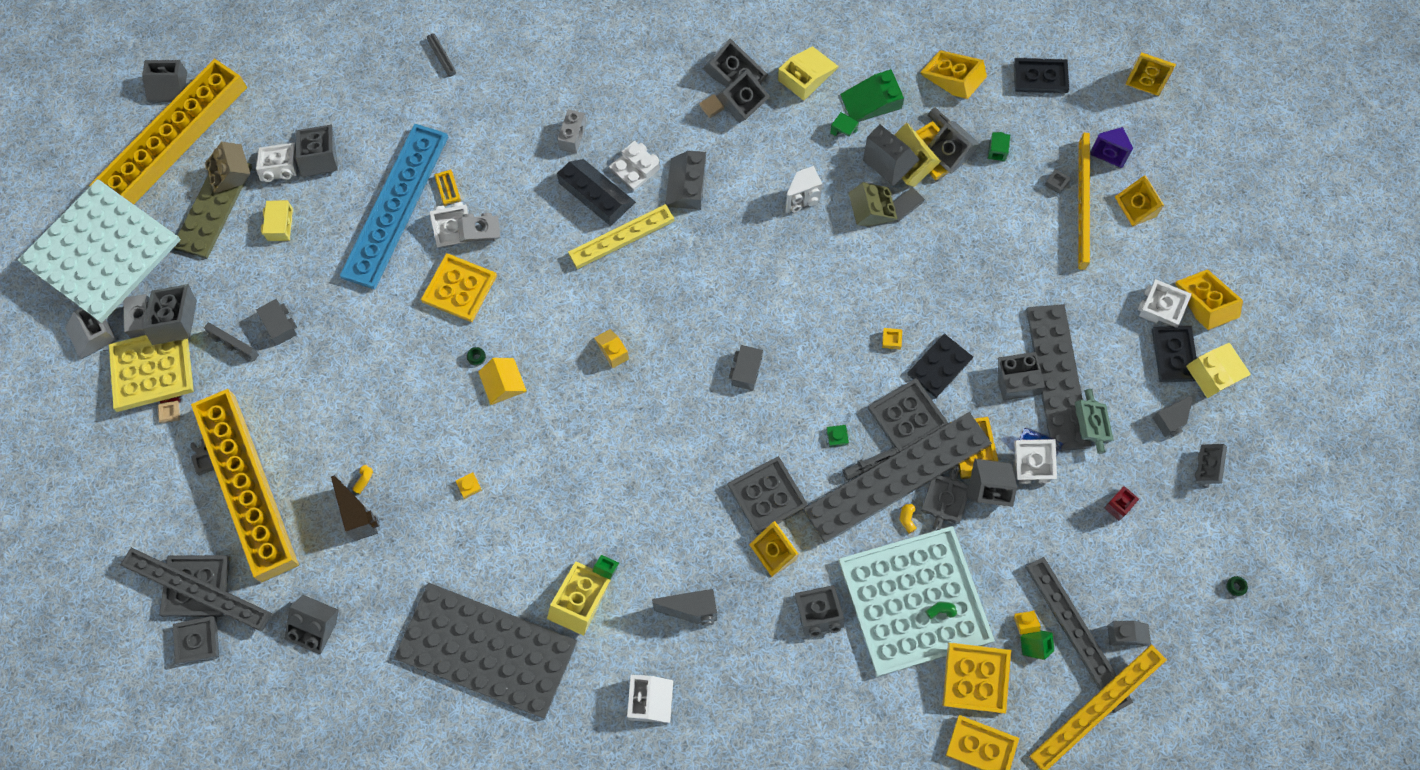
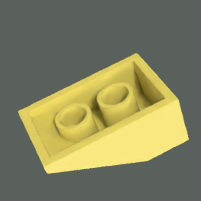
[1186,343,1251,399]
[547,561,611,636]

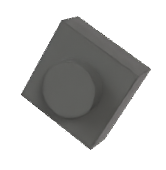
[1045,169,1071,194]

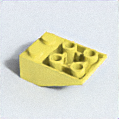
[778,46,839,101]
[894,122,941,187]

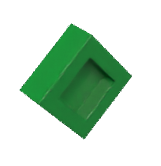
[826,425,849,447]
[592,555,619,580]

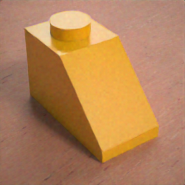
[594,329,629,368]

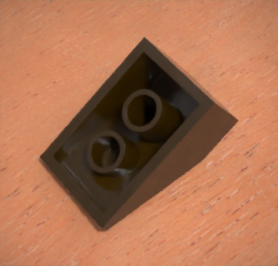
[331,475,380,541]

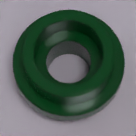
[467,347,486,366]
[1226,576,1248,597]

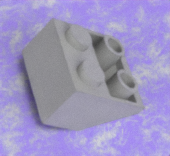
[65,308,116,359]

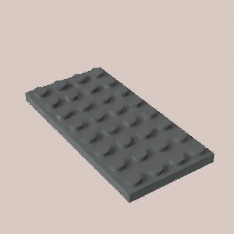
[394,583,578,719]

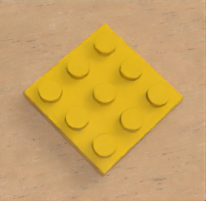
[421,253,497,322]
[942,642,1011,714]

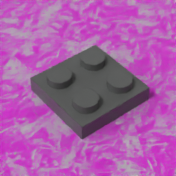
[173,616,219,665]

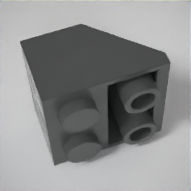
[142,60,188,102]
[998,352,1045,400]
[967,458,1017,507]
[284,595,339,654]

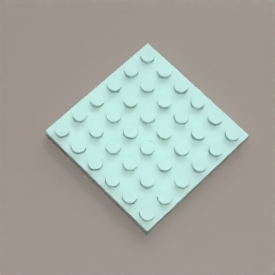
[18,179,181,323]
[838,526,995,677]

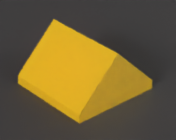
[1115,175,1164,226]
[478,358,527,405]
[749,521,798,577]

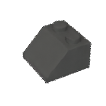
[928,121,981,174]

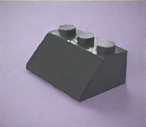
[863,124,920,186]
[665,151,706,210]

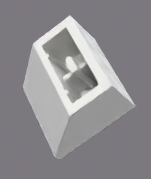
[785,166,822,213]
[627,675,673,723]

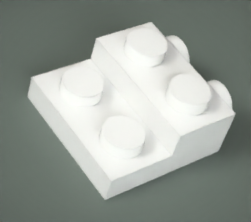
[609,141,660,192]
[256,143,298,182]
[430,202,472,248]
[1137,279,1191,328]
[1013,439,1057,484]

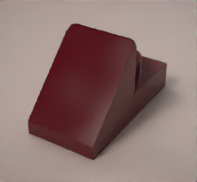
[1104,486,1139,521]

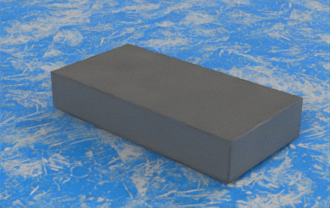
[893,187,925,223]

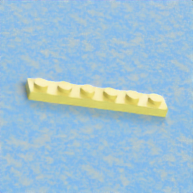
[568,204,675,269]

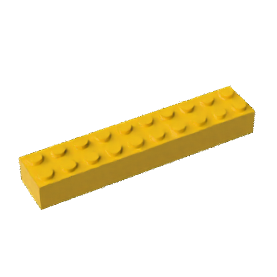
[89,58,247,204]
[191,389,299,583]

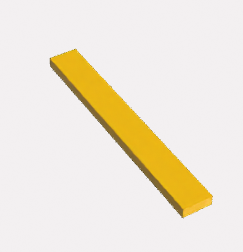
[1078,132,1090,270]
[1029,644,1167,770]

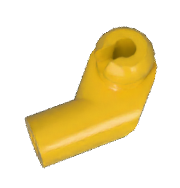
[352,465,373,494]
[899,504,917,534]

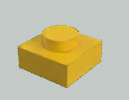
[882,328,903,350]
[455,472,482,499]
[1014,611,1041,635]

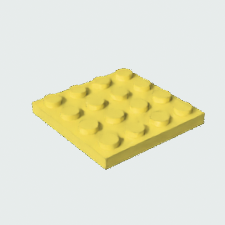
[109,335,194,412]

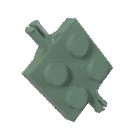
[1075,389,1114,454]

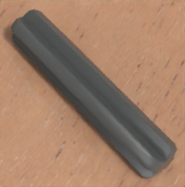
[427,33,456,77]

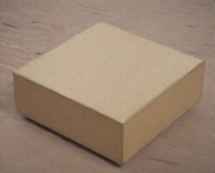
[700,94,724,118]
[158,401,180,424]

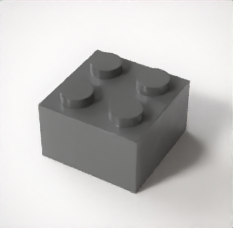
[716,69,770,123]

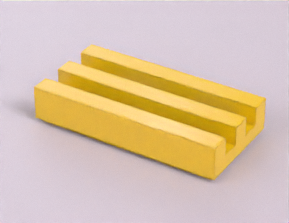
[434,169,462,206]

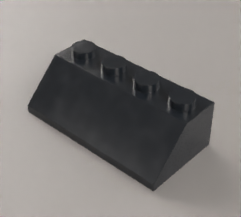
[557,159,636,226]

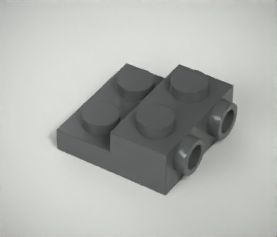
[795,585,844,637]

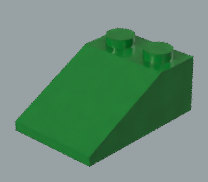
[840,69,904,122]

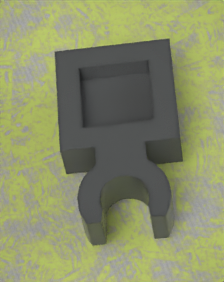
[191,439,214,476]

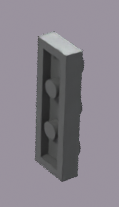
[204,322,259,361]

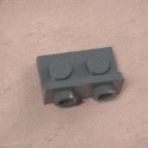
[1195,444,1227,488]

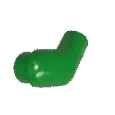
[925,601,957,619]

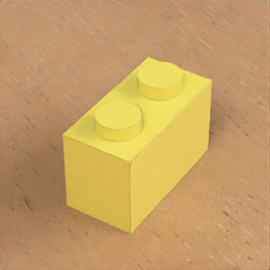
[261,200,293,241]

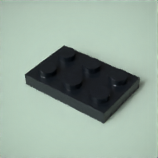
[1013,58,1069,93]
[1152,326,1197,382]
[907,333,973,398]

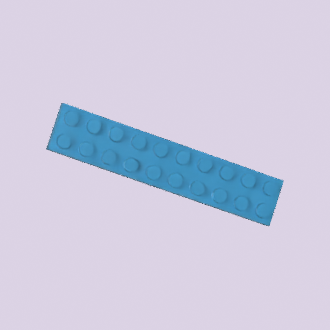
[340,124,448,290]

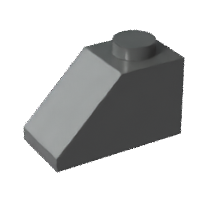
[1153,396,1193,437]
[1107,621,1151,646]

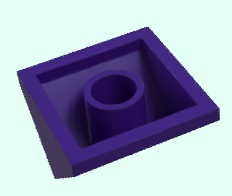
[1090,127,1133,168]

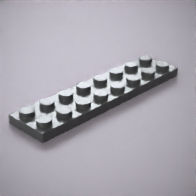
[1026,304,1092,451]

